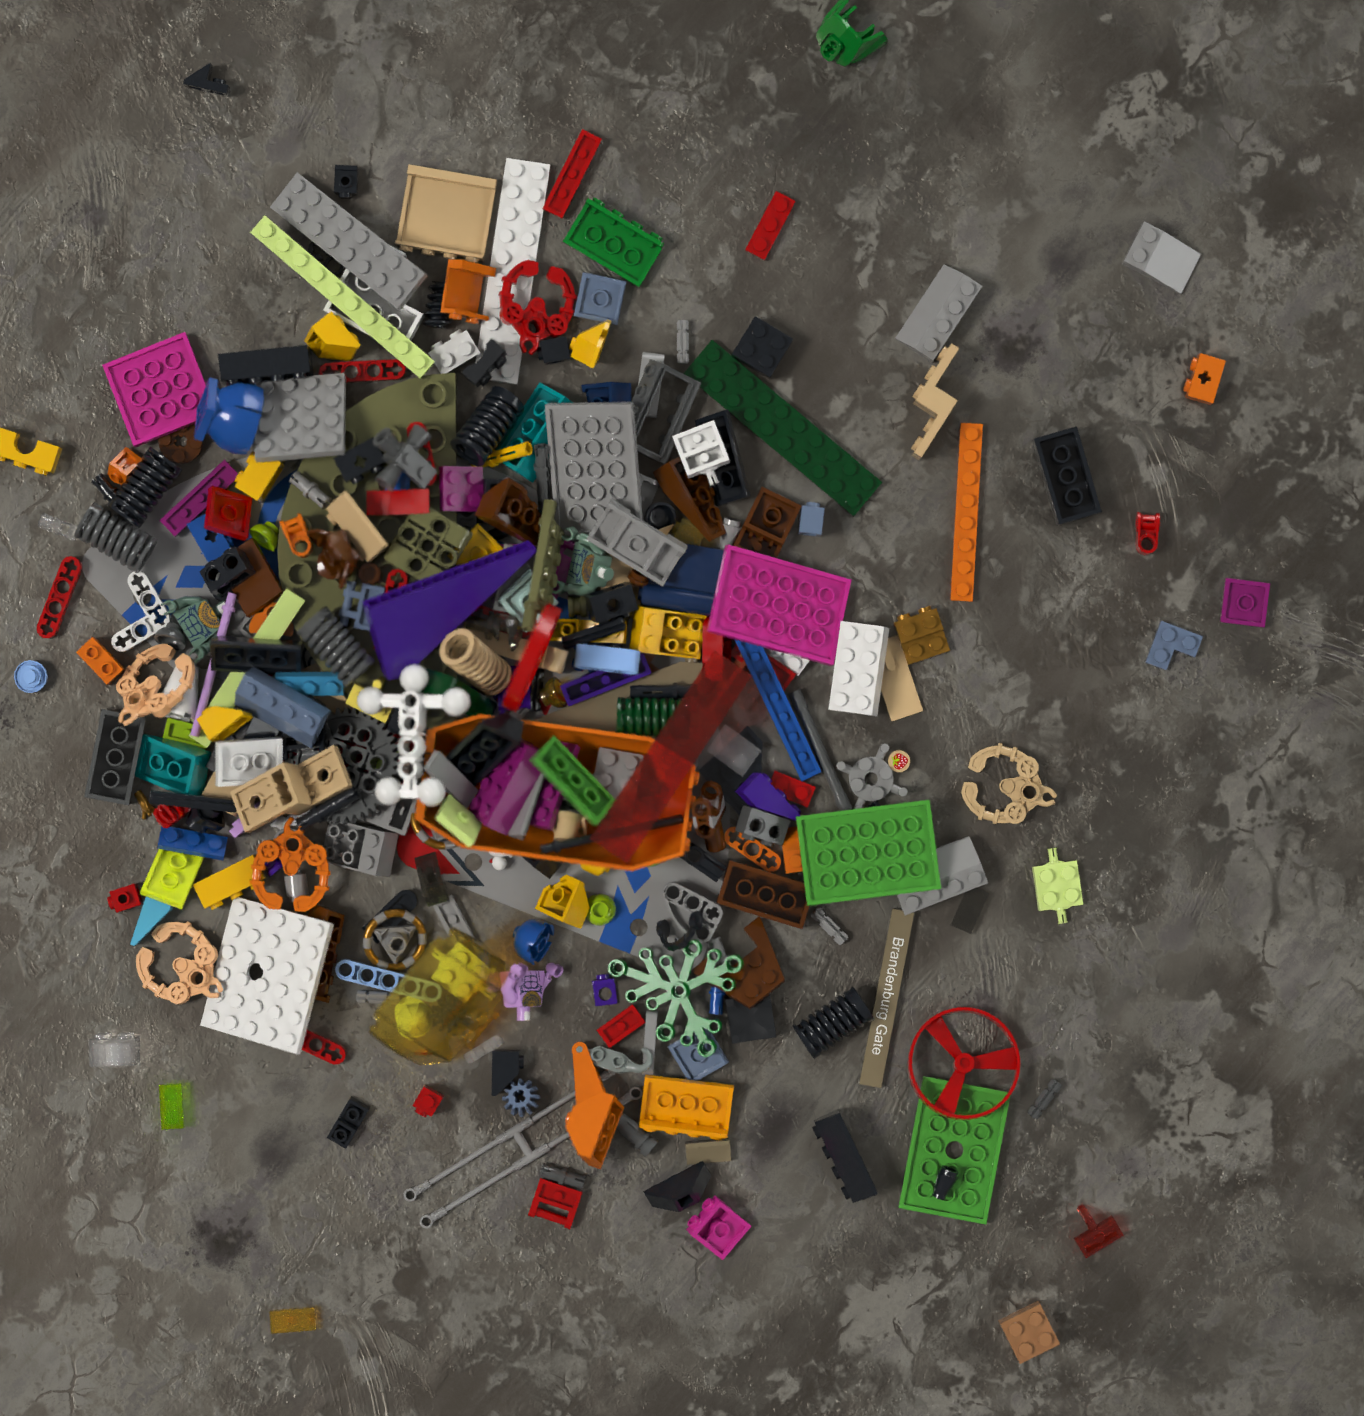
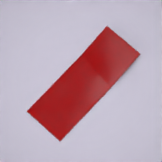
[367,489,429,515]

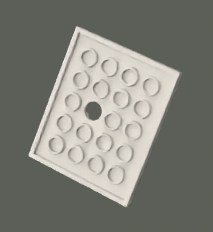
[200,897,334,1054]

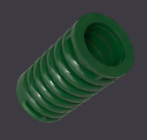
[616,697,691,740]

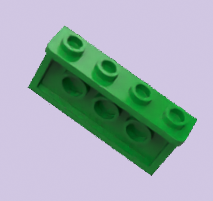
[563,198,664,288]

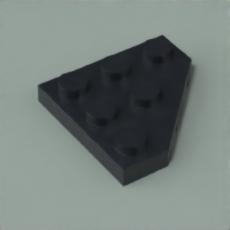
[698,726,763,816]

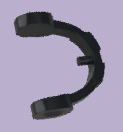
[656,911,703,951]

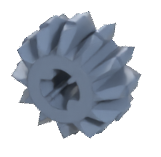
[502,1079,541,1117]

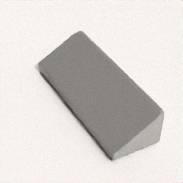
[508,774,545,840]

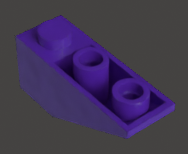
[735,772,802,822]

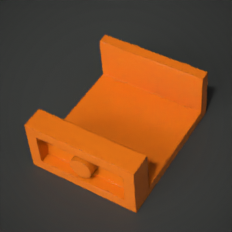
[440,259,496,324]

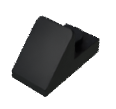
[183,63,231,97]

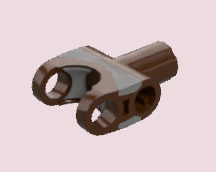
[692,781,726,853]

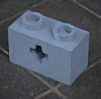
[798,502,825,537]

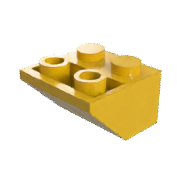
[304,311,360,361]

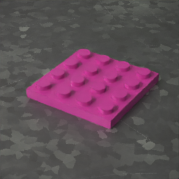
[102,332,206,448]

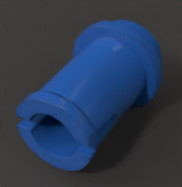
[709,986,726,1015]

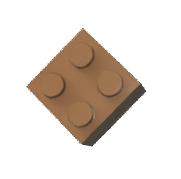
[998,1301,1060,1364]

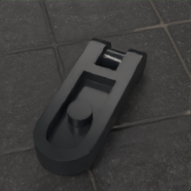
[362,890,418,944]

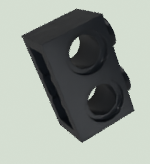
[199,547,256,597]

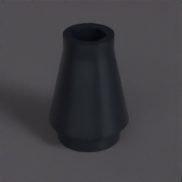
[932,1165,959,1200]

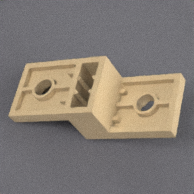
[911,344,959,460]
[230,745,353,833]

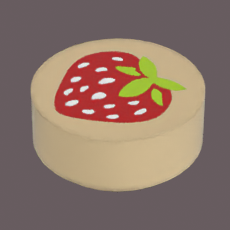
[888,750,910,772]

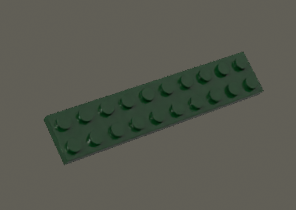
[683,340,882,517]

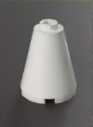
[161,662,199,722]

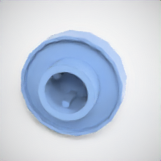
[14,660,48,693]

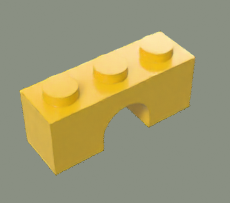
[0,428,62,476]

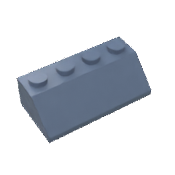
[234,667,331,748]

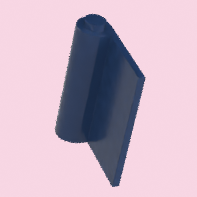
[638,544,724,616]

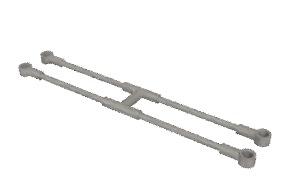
[403,1070,642,1228]

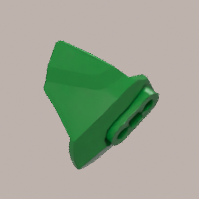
[816,0,888,66]

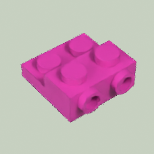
[686,1196,751,1260]

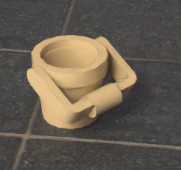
[552,811,588,841]

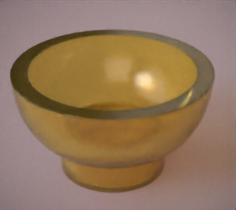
[540,676,567,708]

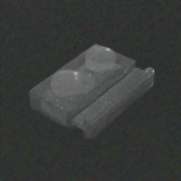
[706,724,761,777]

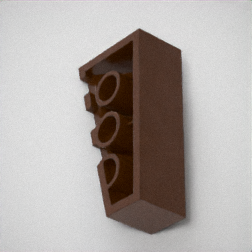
[308,904,345,1003]

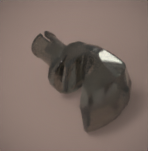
[465,613,523,652]

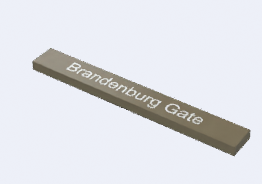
[859,908,914,1088]

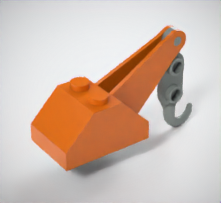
[565,1042,653,1169]

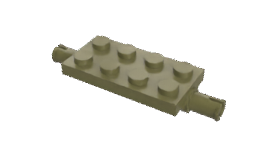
[521,499,565,632]

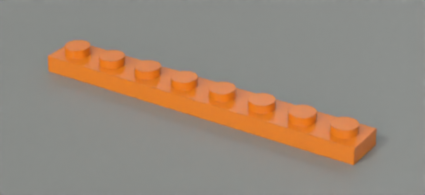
[950,423,983,602]

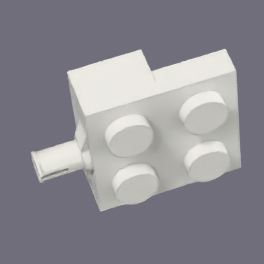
[672,420,730,486]

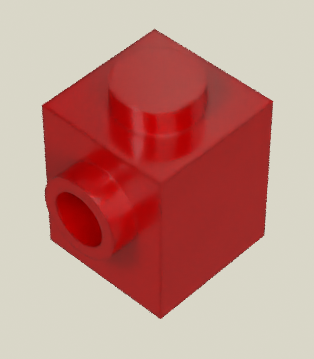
[412,1085,444,1118]

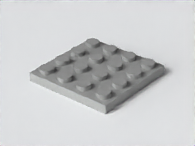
[255,373,346,463]

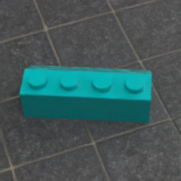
[493,382,573,483]

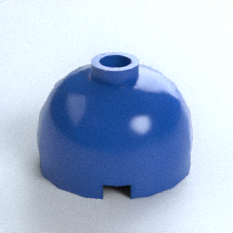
[512,919,554,965]

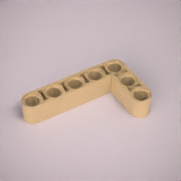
[462,622,569,674]

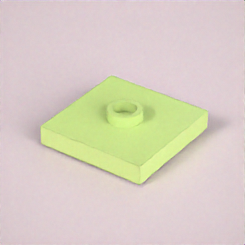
[436,794,482,847]

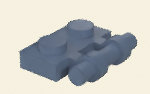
[338,581,385,631]

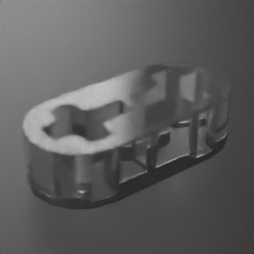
[463,1033,505,1064]

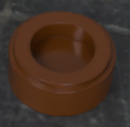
[358,562,381,585]

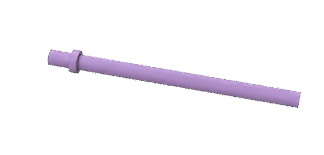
[190,592,237,737]

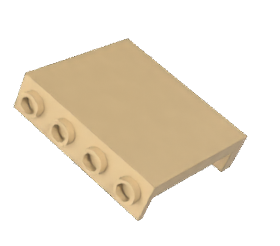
[395,164,497,263]

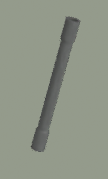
[788,689,853,811]

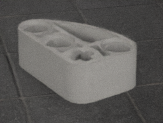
[663,882,723,943]

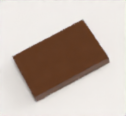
[232,537,284,618]

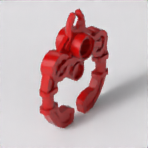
[498,260,578,355]

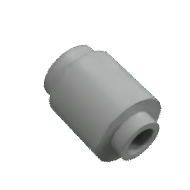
[284,870,309,903]

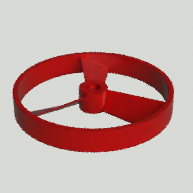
[502,603,562,713]
[907,1007,1020,1120]

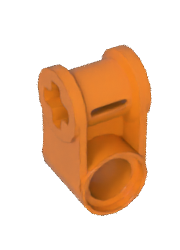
[280,513,313,558]

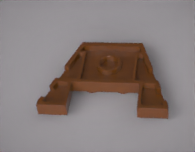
[691,916,785,1009]

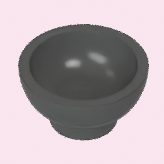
[154,622,186,650]

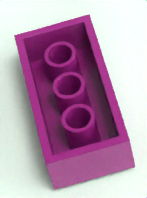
[468,738,541,835]

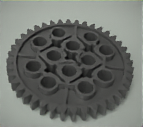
[290,707,402,824]

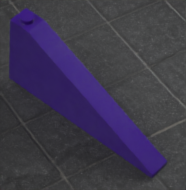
[362,541,537,680]

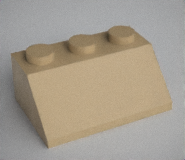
[326,491,390,563]

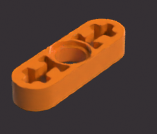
[724,827,781,872]

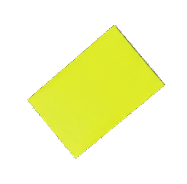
[140,849,204,910]

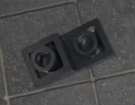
[327,1096,370,1149]

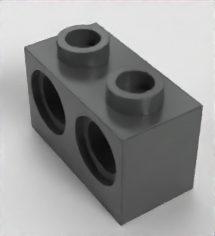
[735,805,791,847]

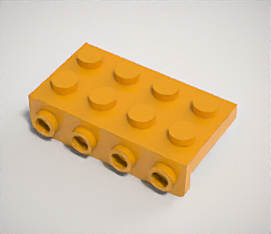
[639,1074,734,1140]

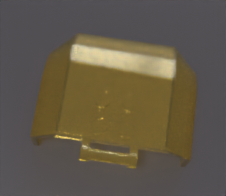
[369,927,506,1066]

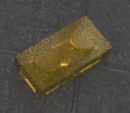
[269,1307,316,1334]

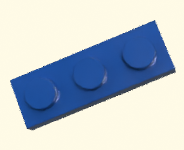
[157,826,228,861]

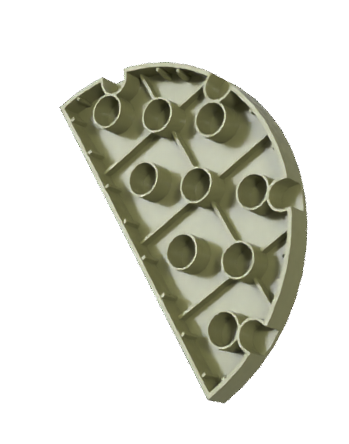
[277,373,459,728]

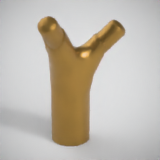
[134,790,155,820]

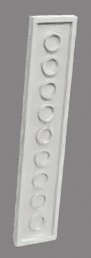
[475,158,551,385]

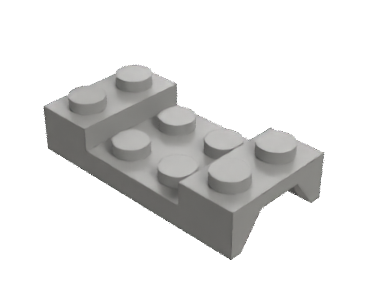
[586,498,688,586]

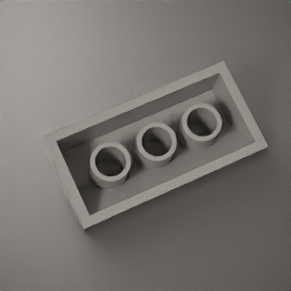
[895,264,982,363]
[896,836,988,915]

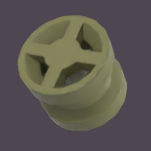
[568,596,587,618]

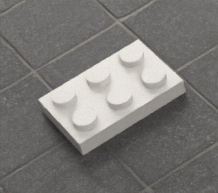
[215,737,283,787]

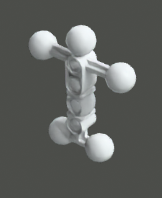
[357,664,470,807]

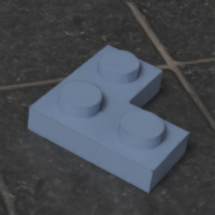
[1145,621,1203,670]

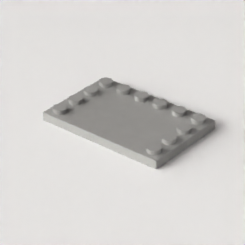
[545,402,643,536]

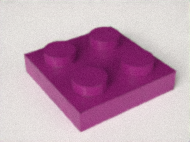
[439,466,484,512]
[1220,578,1270,628]

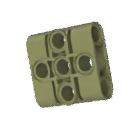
[383,507,473,580]

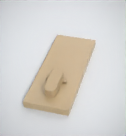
[881,635,923,722]

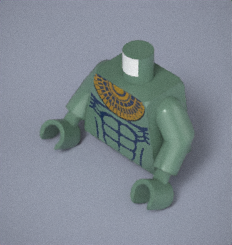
[552,526,614,596]
[160,596,225,663]

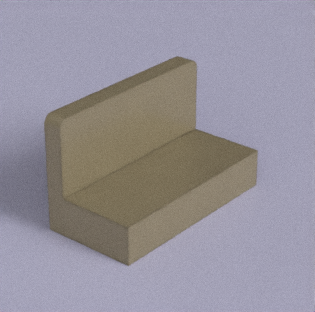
[685,1138,732,1165]

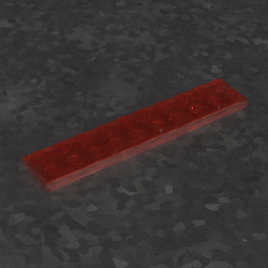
[590,651,752,864]

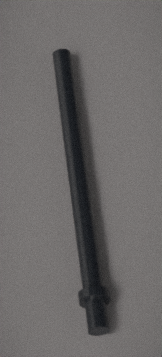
[540,814,683,854]

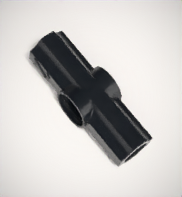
[679,841,727,882]

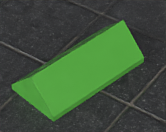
[529,736,616,825]

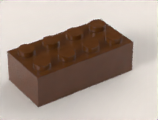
[716,860,809,929]

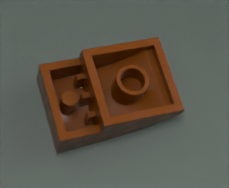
[733,487,802,558]

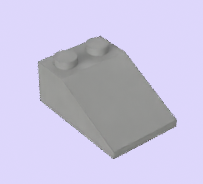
[1122,221,1201,294]

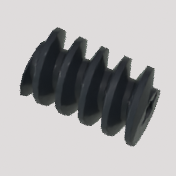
[423,281,452,329]

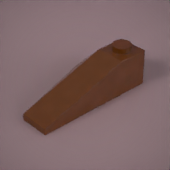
[653,457,726,542]
[475,477,541,549]

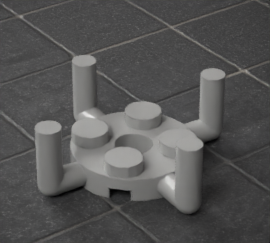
[836,744,907,809]

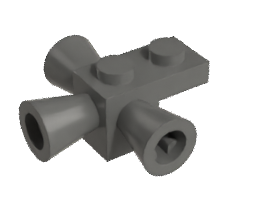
[373,424,437,491]

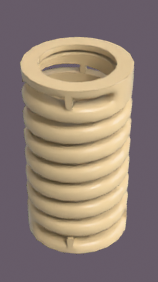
[440,628,512,696]

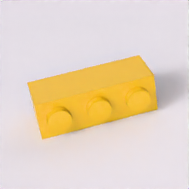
[193,854,266,910]

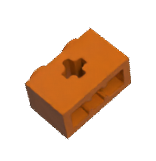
[1183,353,1226,405]
[76,637,126,685]

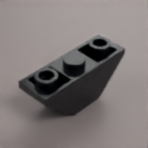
[643,1161,711,1212]

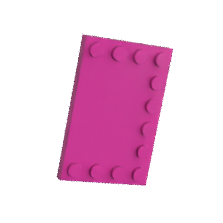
[707,545,851,666]

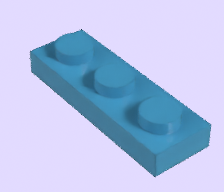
[275,672,345,696]

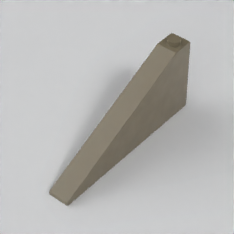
[532,658,703,743]

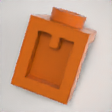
[107,447,143,485]

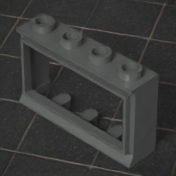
[632,359,701,464]

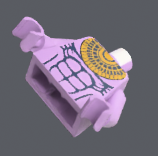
[500,963,564,1021]

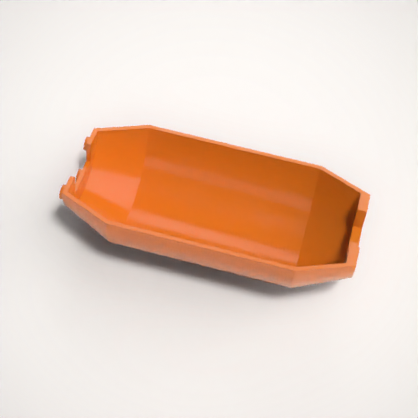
[414,714,699,871]

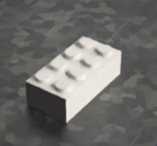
[829,621,889,716]

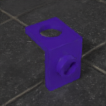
[592,974,617,1006]

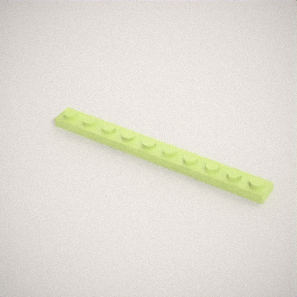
[250,216,435,379]

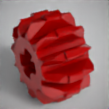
[153,805,191,828]

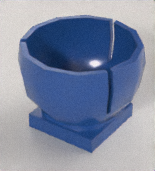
[194,377,264,455]

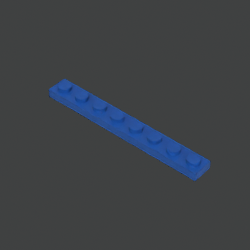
[734,639,822,781]

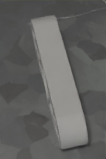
[642,1010,658,1075]

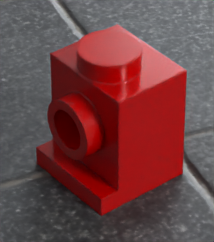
[107,883,144,913]

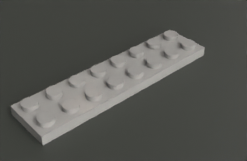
[270,172,428,311]

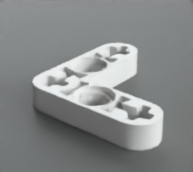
[111,571,171,652]

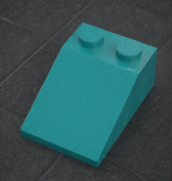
[134,734,212,795]

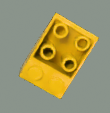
[629,605,707,659]

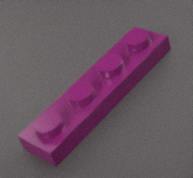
[160,459,238,537]
[530,742,580,830]

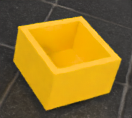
[235,451,285,503]

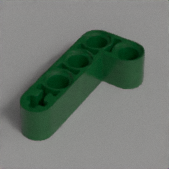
[421,668,497,717]

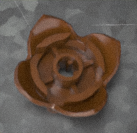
[307,529,359,589]

